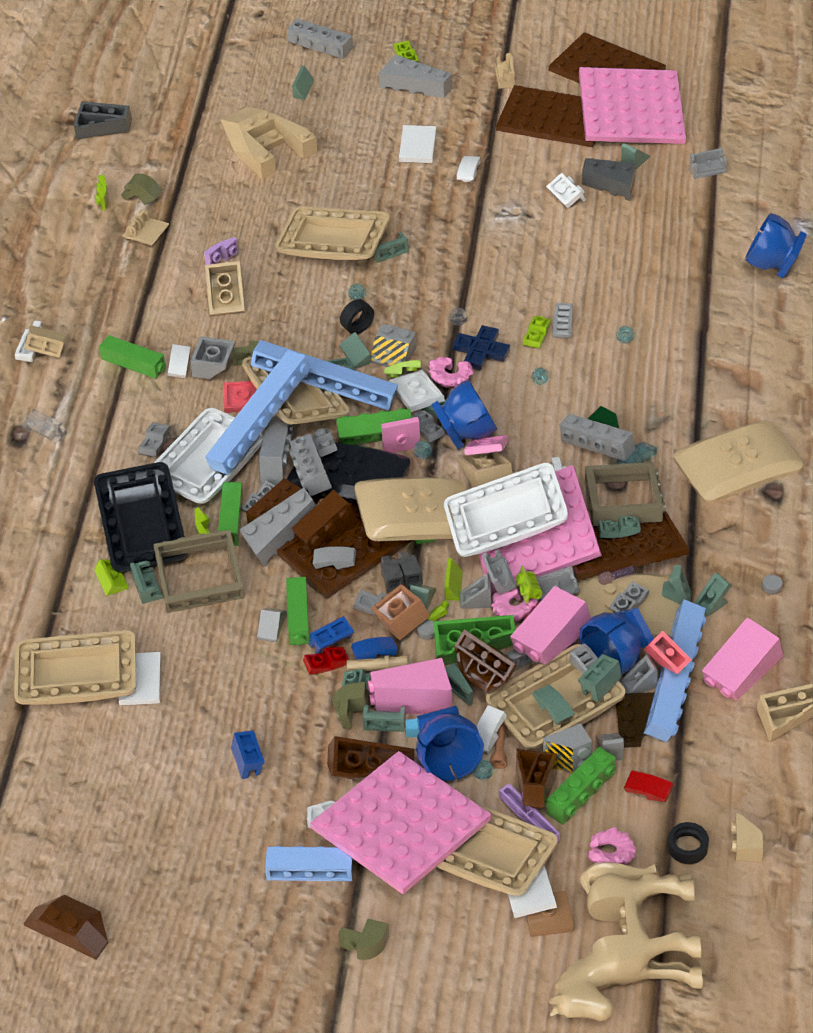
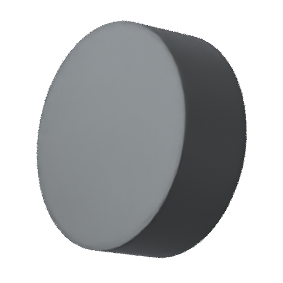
[762,575,783,594]
[417,620,434,640]

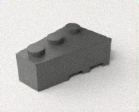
[74,101,132,139]
[582,158,636,201]

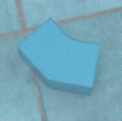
[406,718,419,737]

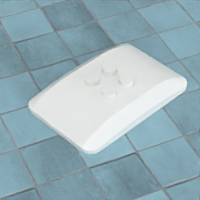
[154,408,265,504]
[444,463,568,557]

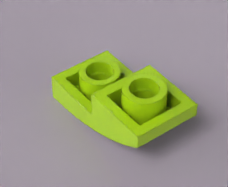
[393,41,419,62]
[94,174,109,211]
[523,316,551,349]
[384,360,422,378]
[195,507,210,535]

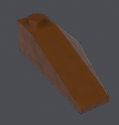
[327,736,415,779]

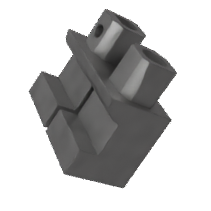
[381,551,423,593]

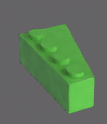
[433,615,515,666]

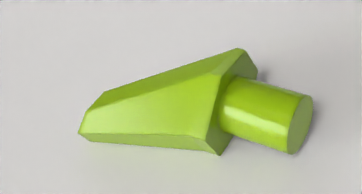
[426,600,449,621]

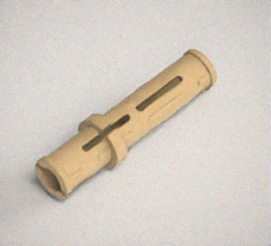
[347,655,408,671]

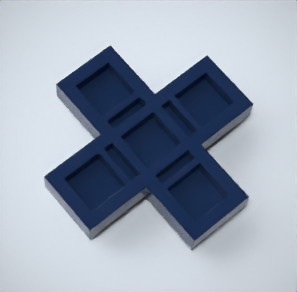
[453,325,510,370]

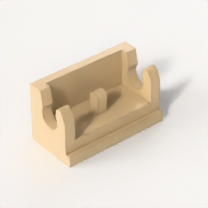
[495,53,515,89]
[24,325,65,358]

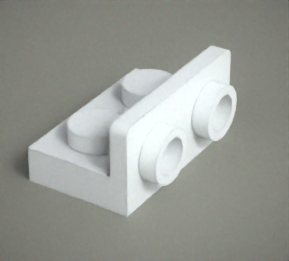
[546,173,586,208]

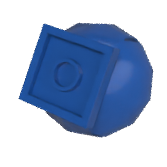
[745,213,807,278]
[431,380,497,449]
[579,607,654,675]
[416,706,484,781]

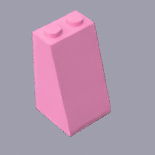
[510,586,591,665]
[702,617,784,701]
[368,658,452,714]

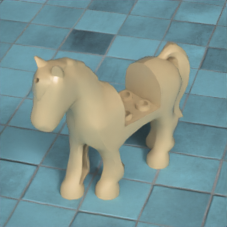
[549,861,703,1021]

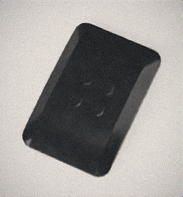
[286,442,411,505]
[94,462,188,573]

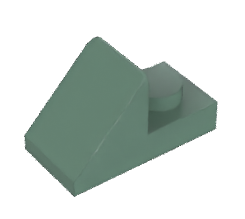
[662,565,692,604]
[694,572,732,616]

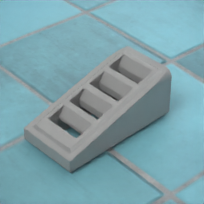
[553,303,573,338]
[569,643,598,675]

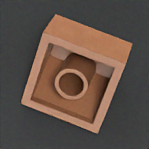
[371,584,430,640]

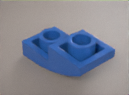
[351,637,397,659]

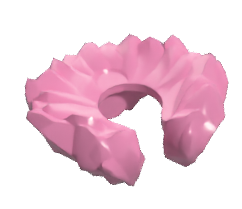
[429,357,474,388]
[491,588,538,621]
[588,827,636,865]

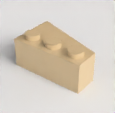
[756,684,813,742]

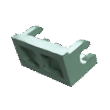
[373,232,409,263]
[130,561,163,604]
[578,654,622,702]
[363,705,406,732]

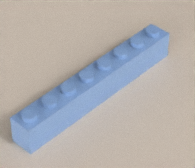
[251,340,398,411]
[205,350,311,475]
[644,599,706,742]

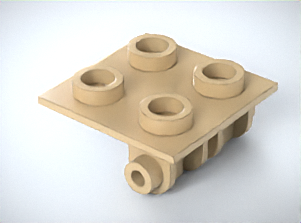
[122,209,169,246]

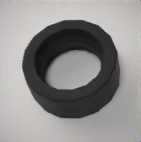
[340,299,374,334]
[668,822,709,864]

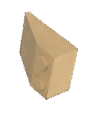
[205,261,245,316]
[457,452,513,488]

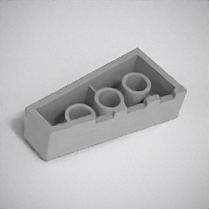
[379,55,452,98]
[259,417,294,486]
[240,488,316,567]

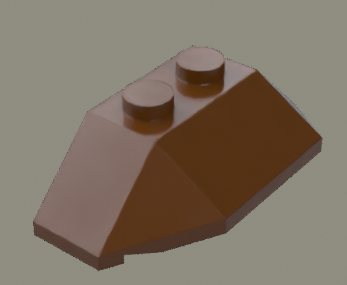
[454,629,517,694]
[23,895,108,960]

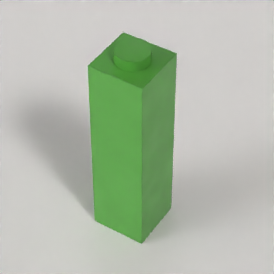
[99,335,166,379]
[218,482,243,546]
[286,577,309,645]

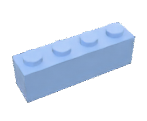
[265,846,354,881]

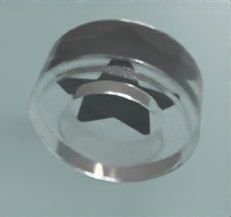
[450,308,468,325]

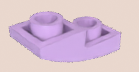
[204,237,239,265]

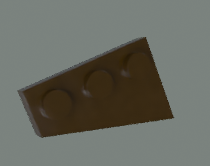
[615,692,655,748]

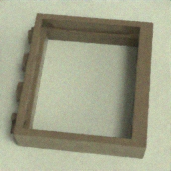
[585,462,666,526]
[153,530,244,613]

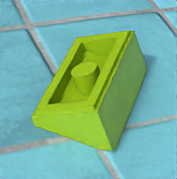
[445,558,463,601]
[94,559,129,595]

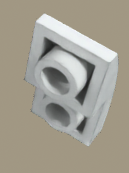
[457,156,480,182]
[168,344,191,378]
[477,705,507,753]

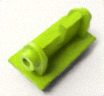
[516,566,543,604]

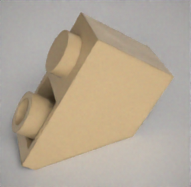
[731,813,763,862]

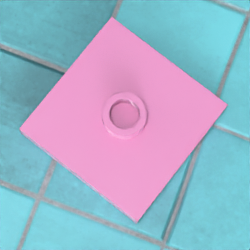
[381,417,420,453]
[465,435,509,455]

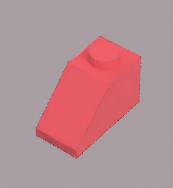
[644,631,692,674]

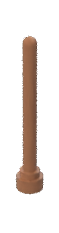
[490,723,507,769]

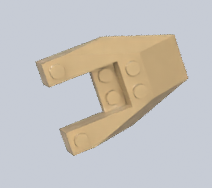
[221,107,317,179]

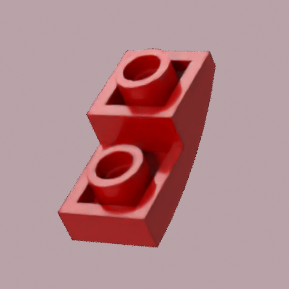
[303,647,349,675]
[624,770,673,802]

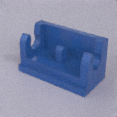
[309,616,354,654]
[231,730,265,779]

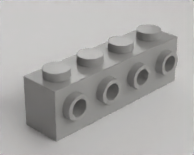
[287,18,353,59]
[559,414,635,461]
[289,434,332,496]

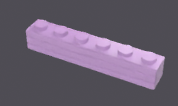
[499,784,560,842]

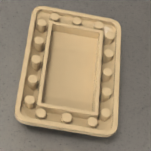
[275,206,390,260]
[242,351,349,424]
[674,420,803,503]
[354,477,466,541]
[572,573,680,639]
[14,630,136,705]
[486,644,625,749]
[436,804,558,896]

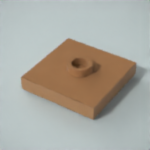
[526,891,574,937]

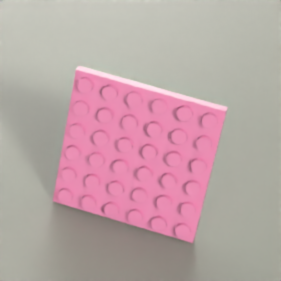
[579,67,686,144]
[479,465,602,596]
[310,751,491,894]

